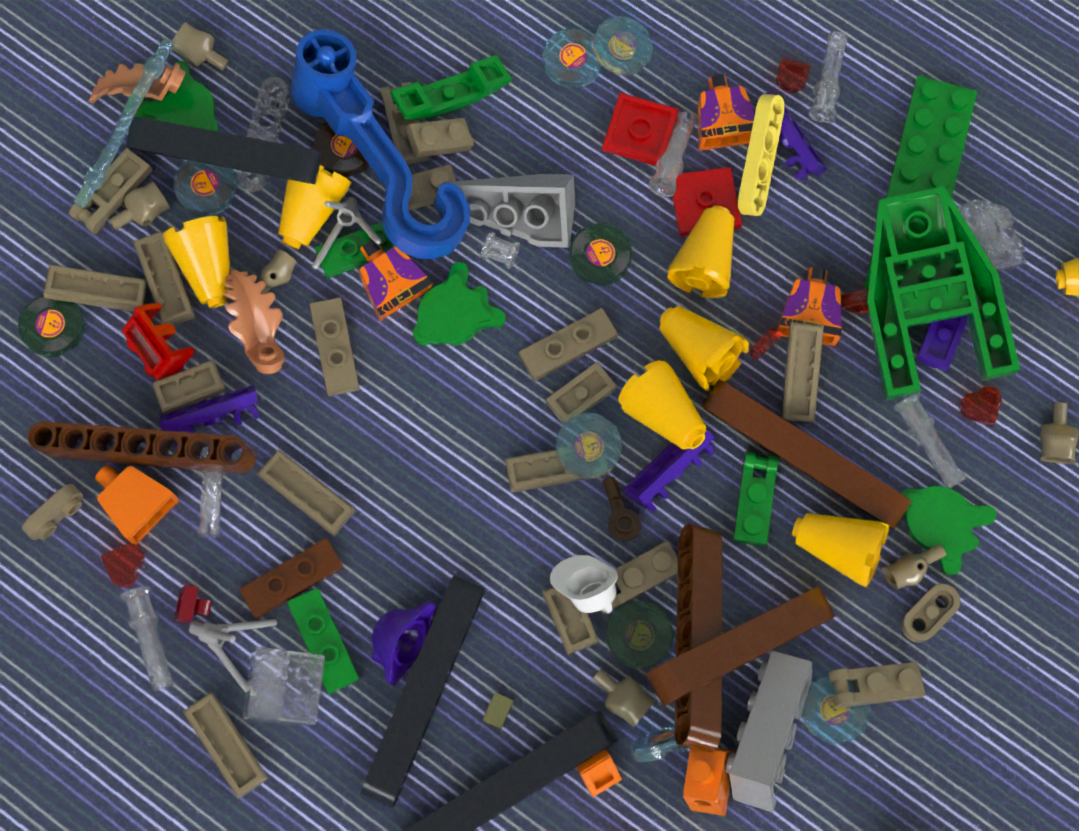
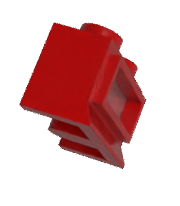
[121,302,195,381]

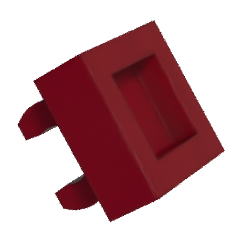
[173,585,212,624]

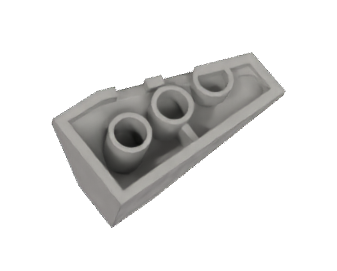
[444,174,575,248]

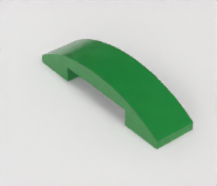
[390,55,512,120]

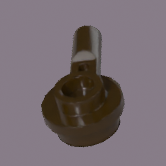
[602,477,641,541]

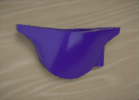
[371,602,437,686]

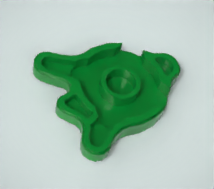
[130,61,219,132]
[413,262,506,346]
[901,486,996,576]

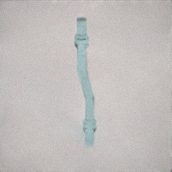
[73,38,174,209]

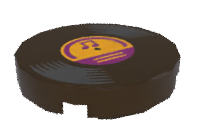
[314,122,370,177]

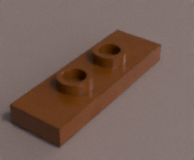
[239,538,344,620]

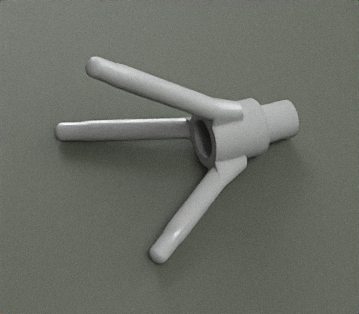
[312,197,381,269]
[189,619,277,697]

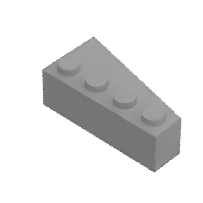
[726,651,813,812]

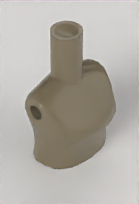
[169,22,229,71]
[109,181,170,230]
[259,250,297,294]
[1040,402,1079,464]
[882,544,946,590]
[593,669,655,728]

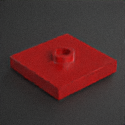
[602,92,679,168]
[669,167,742,237]

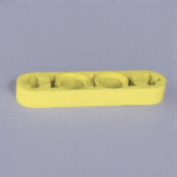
[738,94,785,216]

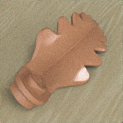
[88,62,186,104]
[224,270,285,374]

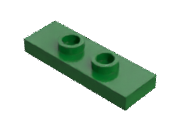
[314,222,395,279]
[287,588,360,695]

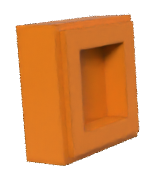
[576,749,622,797]

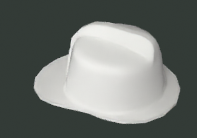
[550,555,618,613]

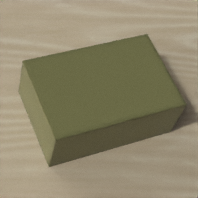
[482,692,514,730]

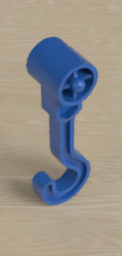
[291,29,470,259]

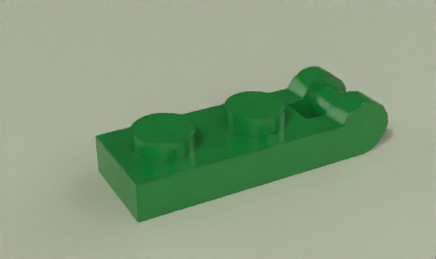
[732,451,779,547]

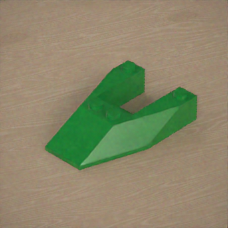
[867,186,1020,401]

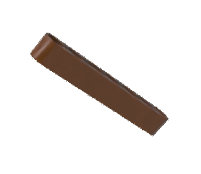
[701,379,912,530]
[28,421,256,473]
[674,523,722,752]
[646,586,836,706]

